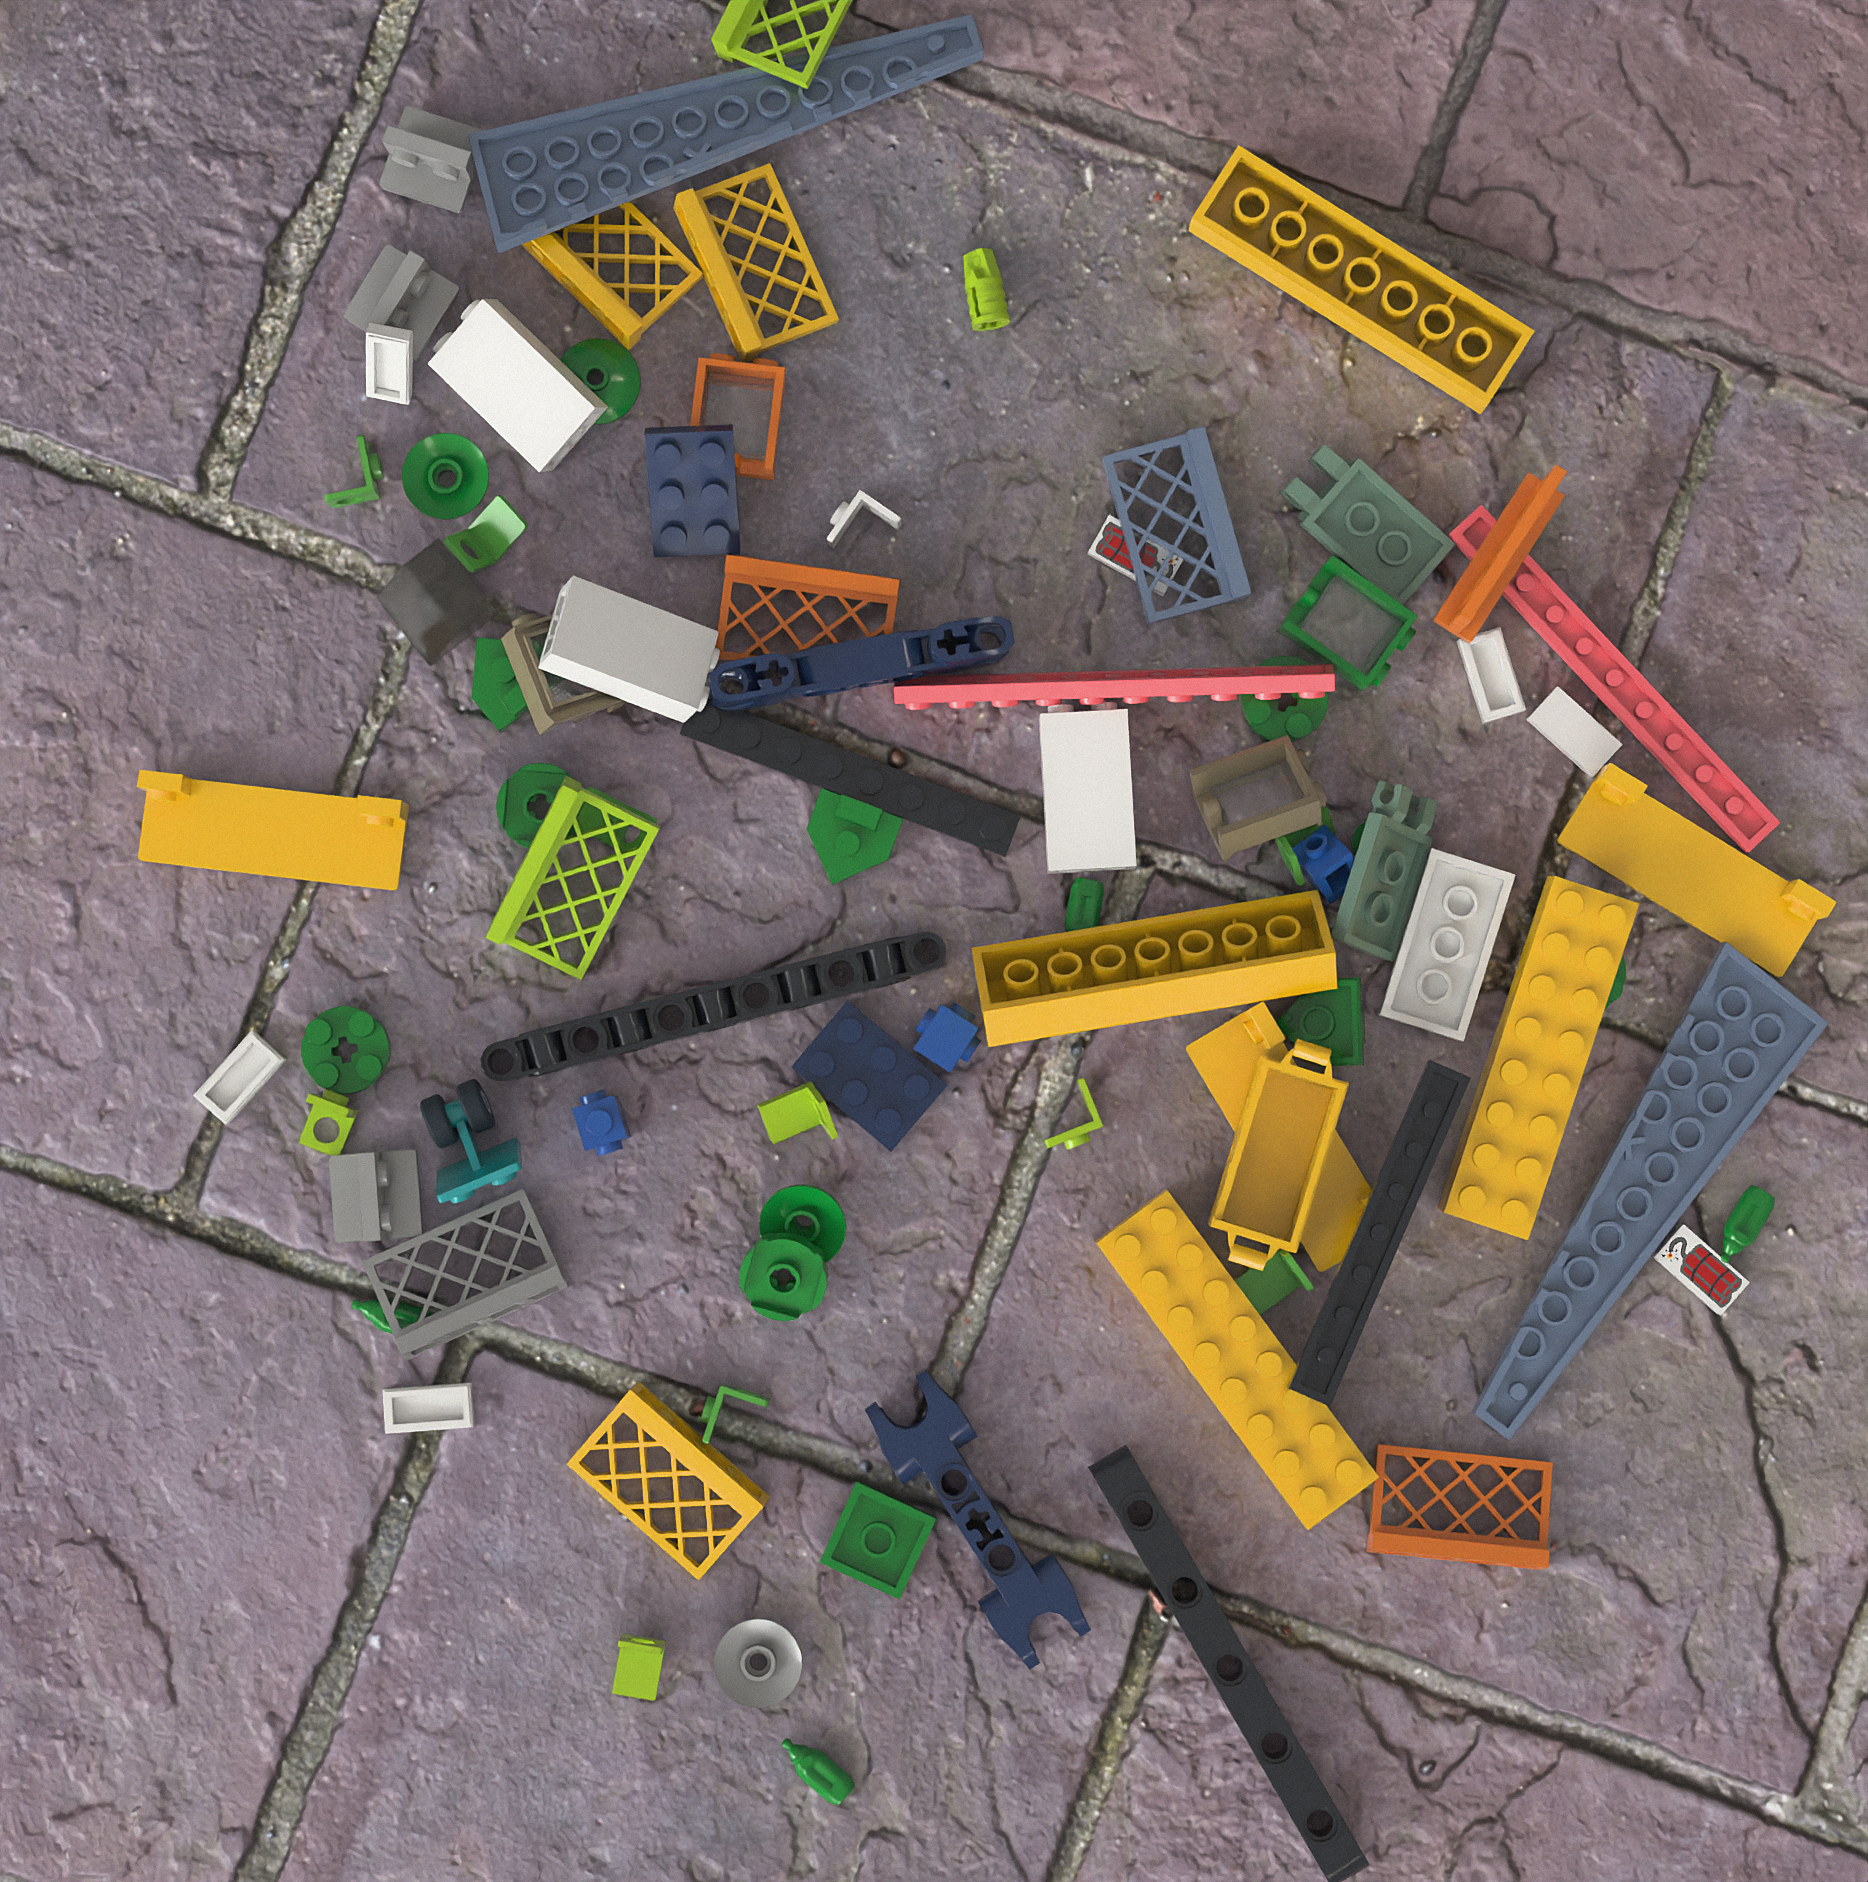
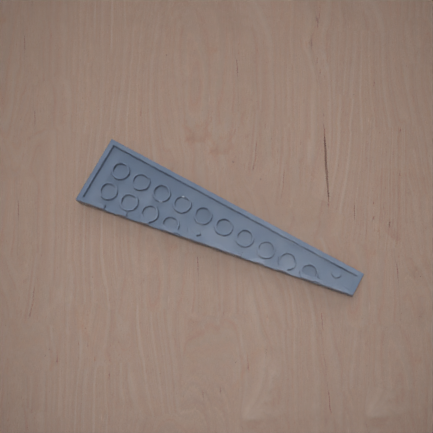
[468,14,984,254]
[1471,942,1829,1440]

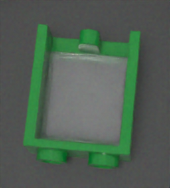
[1276,555,1418,691]

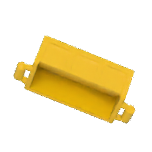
[1207,1039,1349,1271]

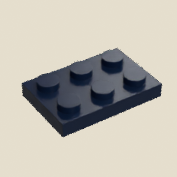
[644,424,741,557]
[791,1000,948,1152]

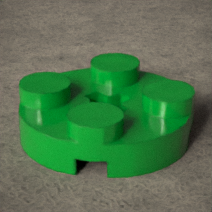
[1240,656,1328,742]
[496,763,576,849]
[301,1006,391,1094]
[739,1233,829,1321]

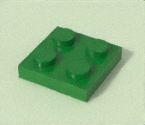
[819,1480,937,1600]

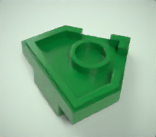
[471,637,566,733]
[806,788,903,886]
[1276,977,1366,1067]

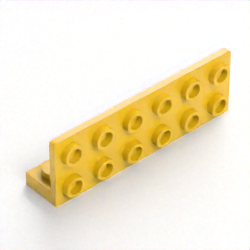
[1557,763,1837,978]
[137,770,409,891]
[1185,1001,1372,1272]

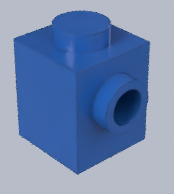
[1292,825,1355,904]
[913,1003,981,1073]
[572,1090,631,1156]

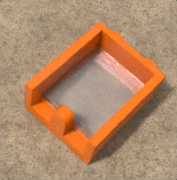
[690,353,787,481]

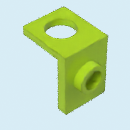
[1044,1077,1103,1150]
[757,1081,838,1144]
[299,1089,359,1156]
[612,1633,666,1701]

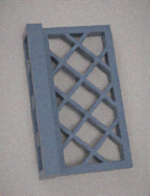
[1102,426,1252,625]

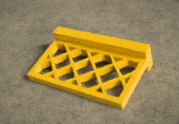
[673,163,839,363]
[522,201,703,351]
[567,1381,771,1580]

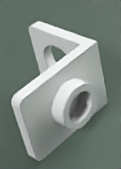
[827,490,902,548]

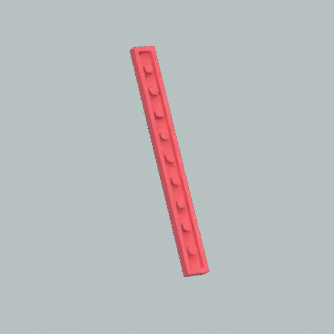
[1448,504,1781,854]
[894,664,1335,710]

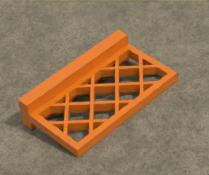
[1432,465,1567,644]
[715,554,901,661]
[1366,1444,1553,1570]

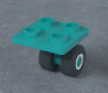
[420,1079,522,1203]

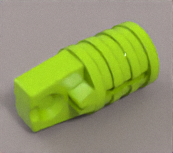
[963,248,1010,331]

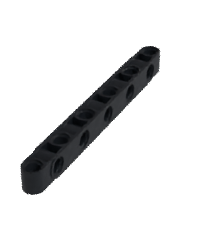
[480,932,946,1082]
[1088,1445,1370,1882]

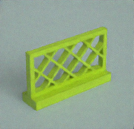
[711,0,852,89]
[486,776,660,980]

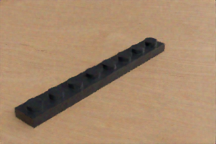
[680,698,1021,857]
[1287,1060,1471,1406]

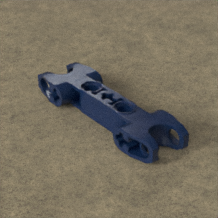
[709,616,1015,711]
[865,1369,1091,1670]

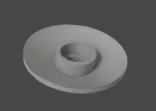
[714,1618,802,1708]

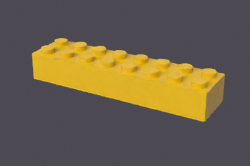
[1188,145,1535,414]
[1438,876,1640,1240]
[971,890,1337,1047]
[1094,1189,1379,1530]

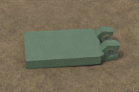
[1280,444,1456,605]
[1331,780,1438,963]

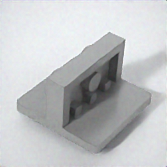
[379,106,484,213]
[343,245,460,361]
[329,1149,423,1243]

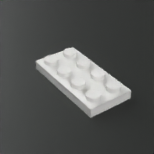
[1378,848,1515,1042]

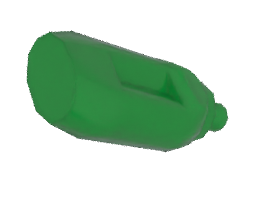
[1064,878,1104,932]
[1720,1185,1775,1263]
[352,1298,433,1334]
[782,1738,855,1806]

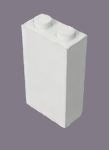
[428,299,608,472]
[538,576,720,723]
[1039,702,1137,874]

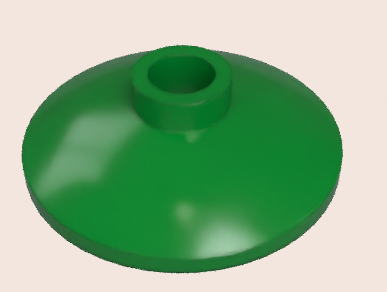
[560,338,641,425]
[402,433,489,520]
[759,1184,847,1262]

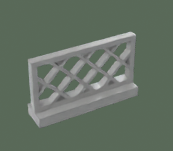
[362,1188,568,1360]

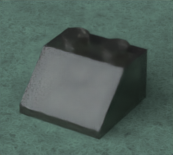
[376,538,499,667]

